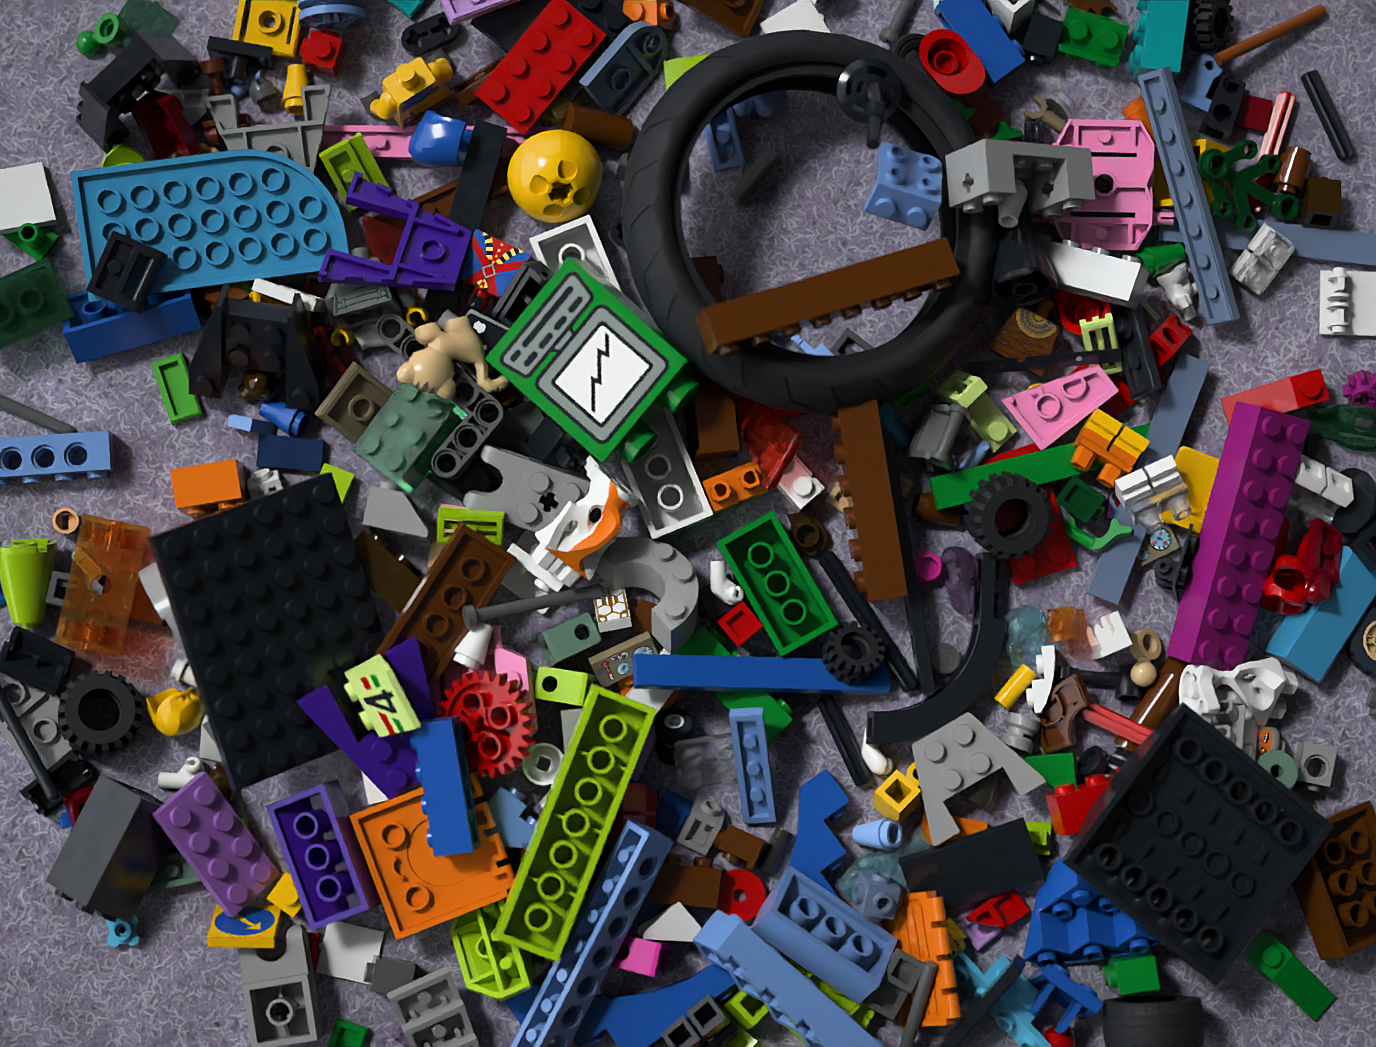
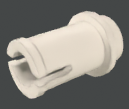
[170,658,197,687]

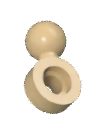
[1129,628,1162,687]

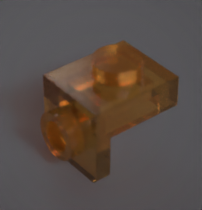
[1047,606,1086,643]

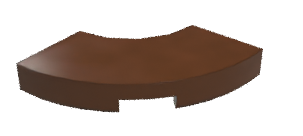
[1040,672,1092,755]

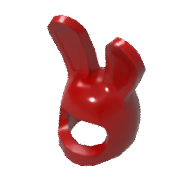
[1259,515,1309,615]

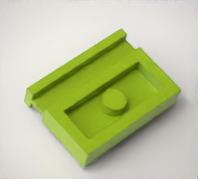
[318,132,390,212]

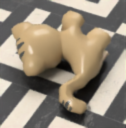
[397,316,510,399]

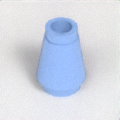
[852,818,903,851]

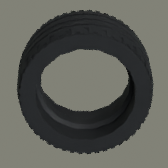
[1102,995,1204,1047]

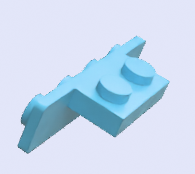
[953,952,1052,1047]

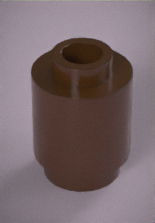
[1273,146,1313,196]

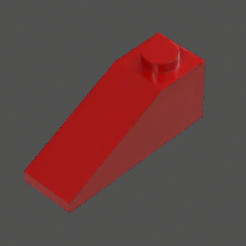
[1220,368,1330,427]

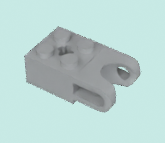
[463,443,591,532]
[238,924,324,1047]

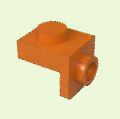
[623,0,675,32]

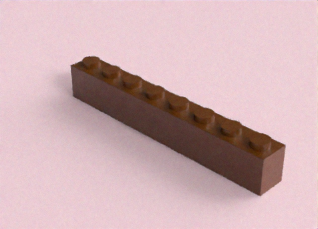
[695,237,960,357]

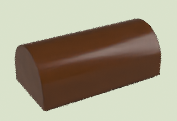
[562,103,633,152]

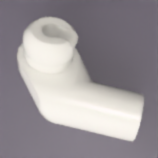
[861,728,893,775]

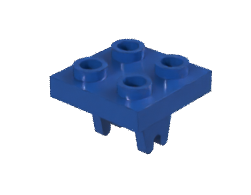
[1027,964,1104,1034]

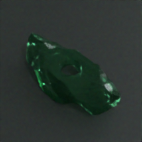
[1308,404,1376,452]

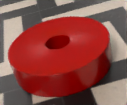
[717,869,766,921]

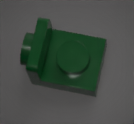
[1054,474,1107,524]

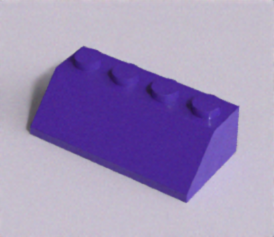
[266,779,382,931]

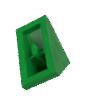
[1022,752,1076,791]

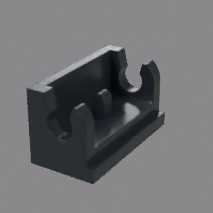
[491,260,555,328]
[0,625,76,696]
[19,751,98,817]

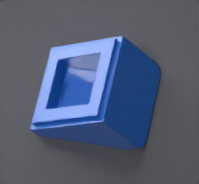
[656,788,693,838]

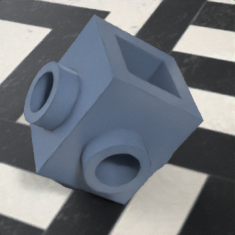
[852,870,903,921]

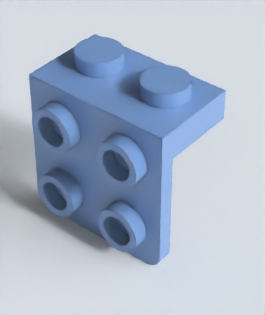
[864,142,942,231]

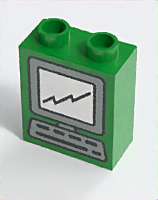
[485,257,700,465]

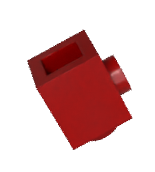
[299,29,346,78]

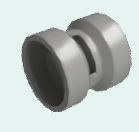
[1001,712,1041,754]

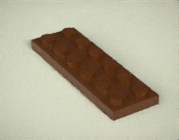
[373,522,517,709]

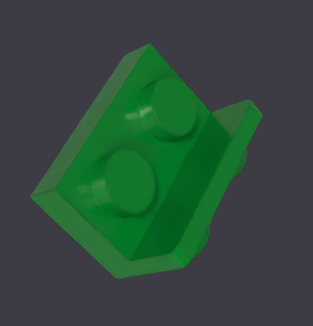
[1056,6,1130,69]

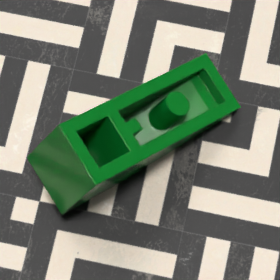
[1240,930,1336,1022]

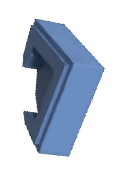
[227,414,275,435]

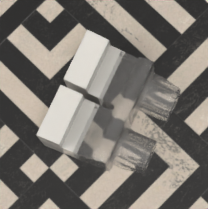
[1228,222,1296,296]
[1285,454,1354,527]
[1115,455,1191,534]

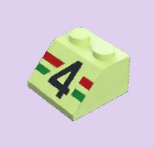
[344,654,421,737]

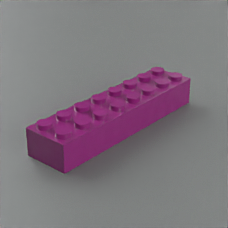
[1166,401,1311,671]

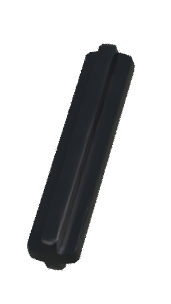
[1301,70,1355,160]
[817,695,871,787]

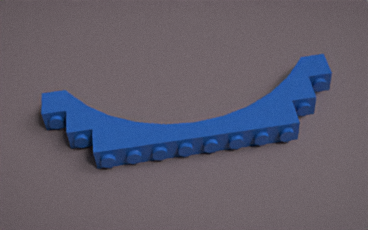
[505,769,850,1047]

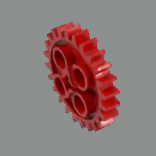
[437,669,538,778]

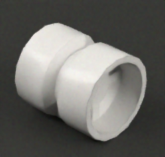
[522,742,564,785]

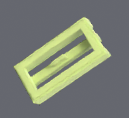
[1079,313,1124,375]

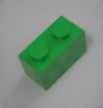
[1102,953,1160,995]

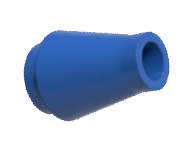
[259,400,310,436]

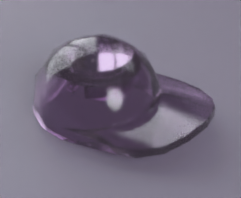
[941,546,979,615]

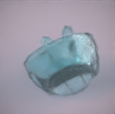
[998,605,1051,669]

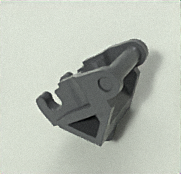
[905,404,972,474]

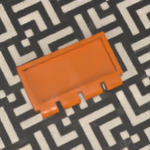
[884,890,962,1027]

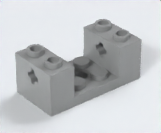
[945,139,1095,219]

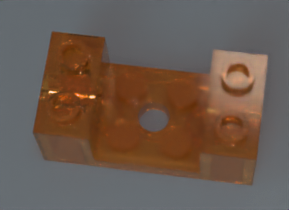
[54,514,152,658]

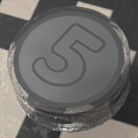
[1045,89,1076,121]
[929,642,961,674]

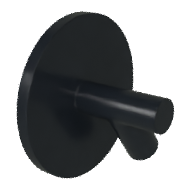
[1325,468,1376,533]

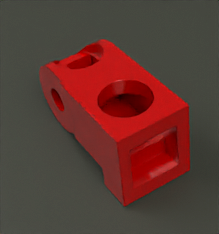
[1149,313,1193,370]

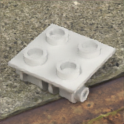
[1319,267,1376,336]

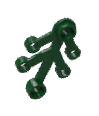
[1197,140,1299,232]

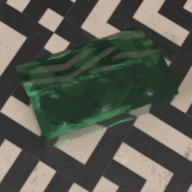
[0,257,75,350]

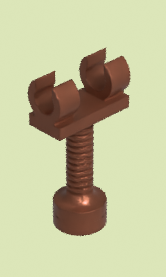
[199,57,250,147]

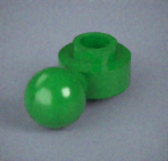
[76,13,127,56]

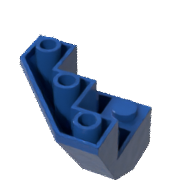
[1023,855,1160,967]

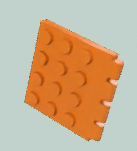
[349,774,516,940]

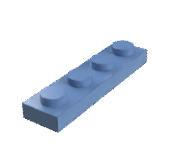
[729,707,777,824]

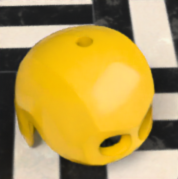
[145,686,205,737]

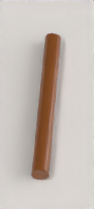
[1214,4,1326,66]

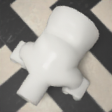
[1156,263,1198,321]

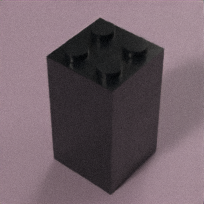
[46,774,172,923]

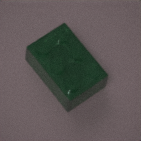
[351,383,467,495]

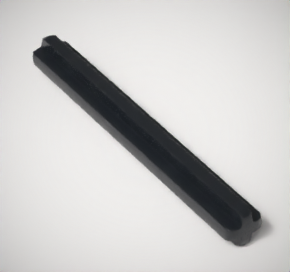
[818,551,919,693]

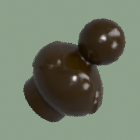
[238,369,286,405]

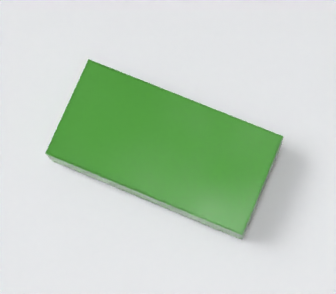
[151,353,203,425]

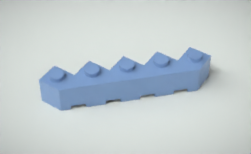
[693,910,886,1047]

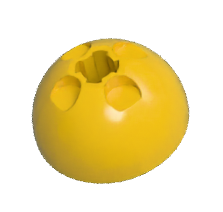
[507,130,603,223]

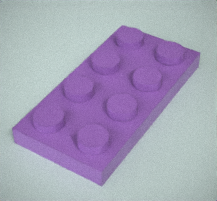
[152,772,280,917]

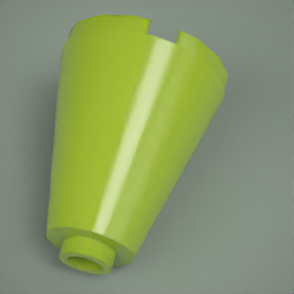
[0,538,58,629]

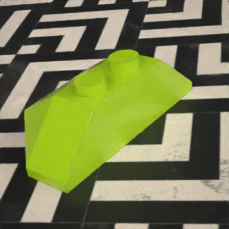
[450,897,536,1001]

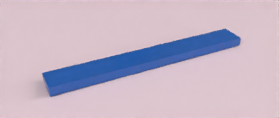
[632,654,890,695]

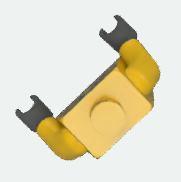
[360,47,453,130]

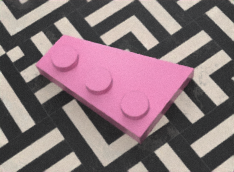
[1001,364,1119,450]

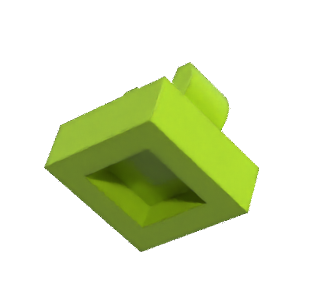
[1025,821,1052,855]

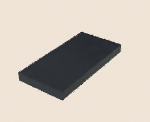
[898,817,1045,912]

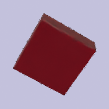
[1233,94,1273,133]

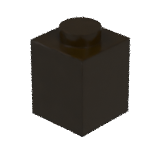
[1302,177,1341,230]

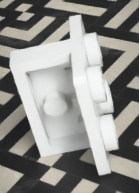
[501,529,566,614]

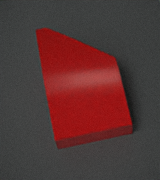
[965,889,1030,930]

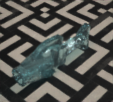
[837,826,931,897]

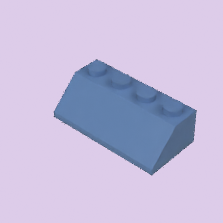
[751,865,898,1004]

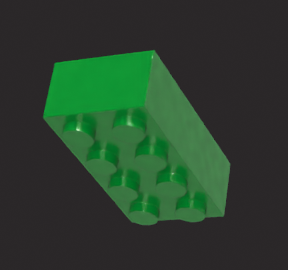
[715,510,838,658]

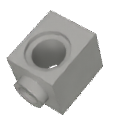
[1295,742,1337,792]

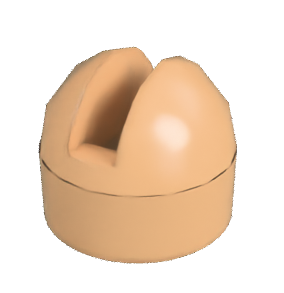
[52,508,79,535]

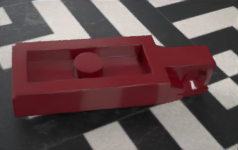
[1305,517,1343,606]

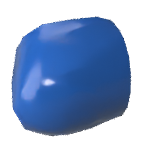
[408,110,473,168]

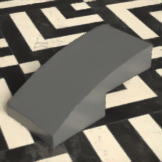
[863,948,925,1020]

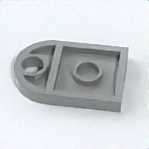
[0,676,73,770]

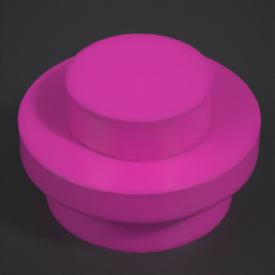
[913,552,944,584]

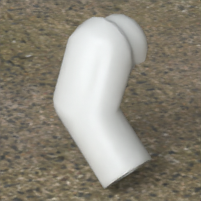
[710,561,744,605]
[158,757,204,789]

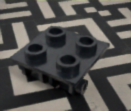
[1154,523,1199,600]

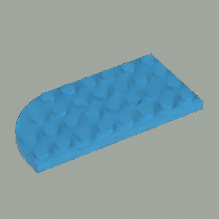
[70,149,349,303]

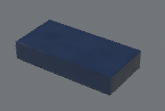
[256,434,325,472]

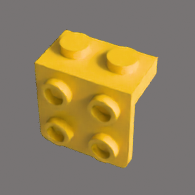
[1153,446,1220,536]

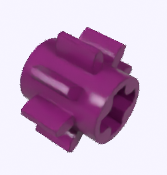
[1342,369,1376,411]

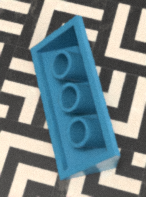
[1264,545,1376,684]

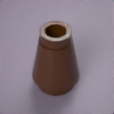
[911,491,962,527]

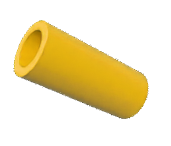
[993,663,1037,711]

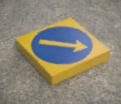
[207,904,282,948]

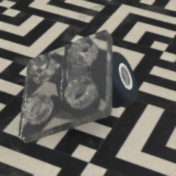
[655,708,738,790]

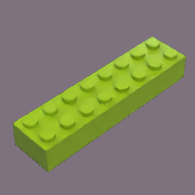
[493,684,657,962]

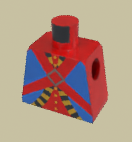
[461,229,536,313]

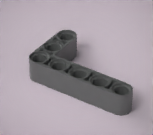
[376,313,508,480]

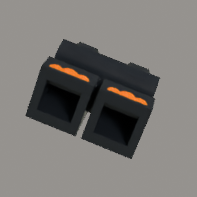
[660,993,740,1047]

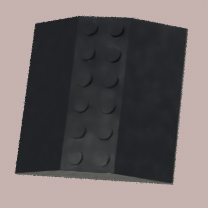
[1062,702,1334,986]

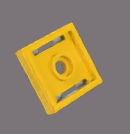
[232,0,302,60]

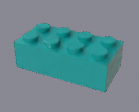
[1127,0,1189,83]

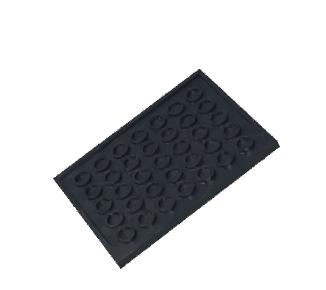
[147,472,385,791]

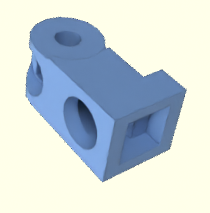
[1178,52,1224,119]

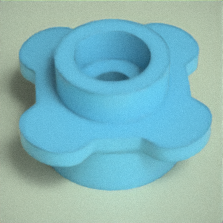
[106,914,140,947]

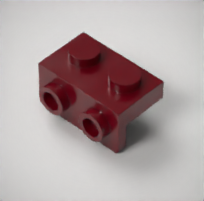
[129,90,201,160]

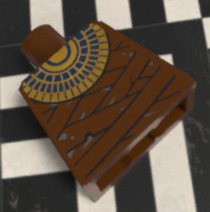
[986,299,1059,378]

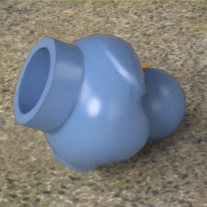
[732,91,787,117]

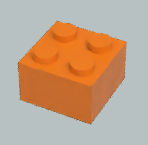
[170,459,250,518]

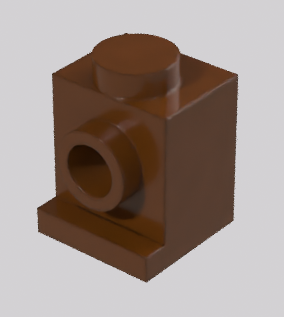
[712,824,765,871]

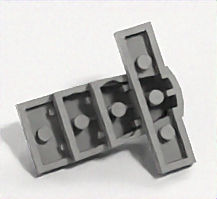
[386,966,480,1047]

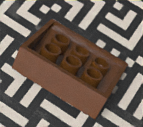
[1292,800,1376,960]

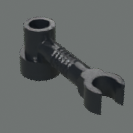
[1055,664,1142,702]

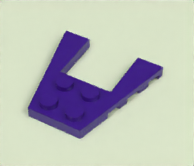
[318,171,472,291]
[297,636,436,800]

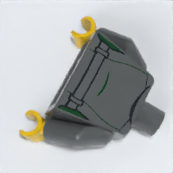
[324,247,428,347]

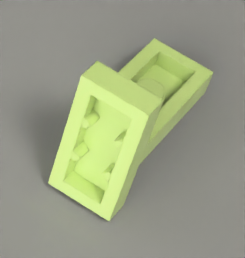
[933,370,1017,453]

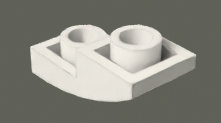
[1026,645,1056,715]

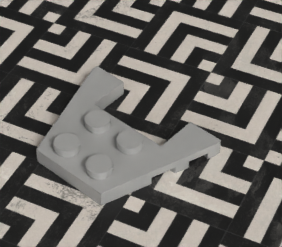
[204,84,332,175]
[911,712,1046,847]

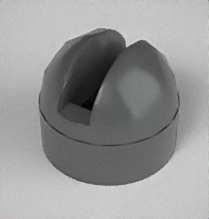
[249,78,278,105]

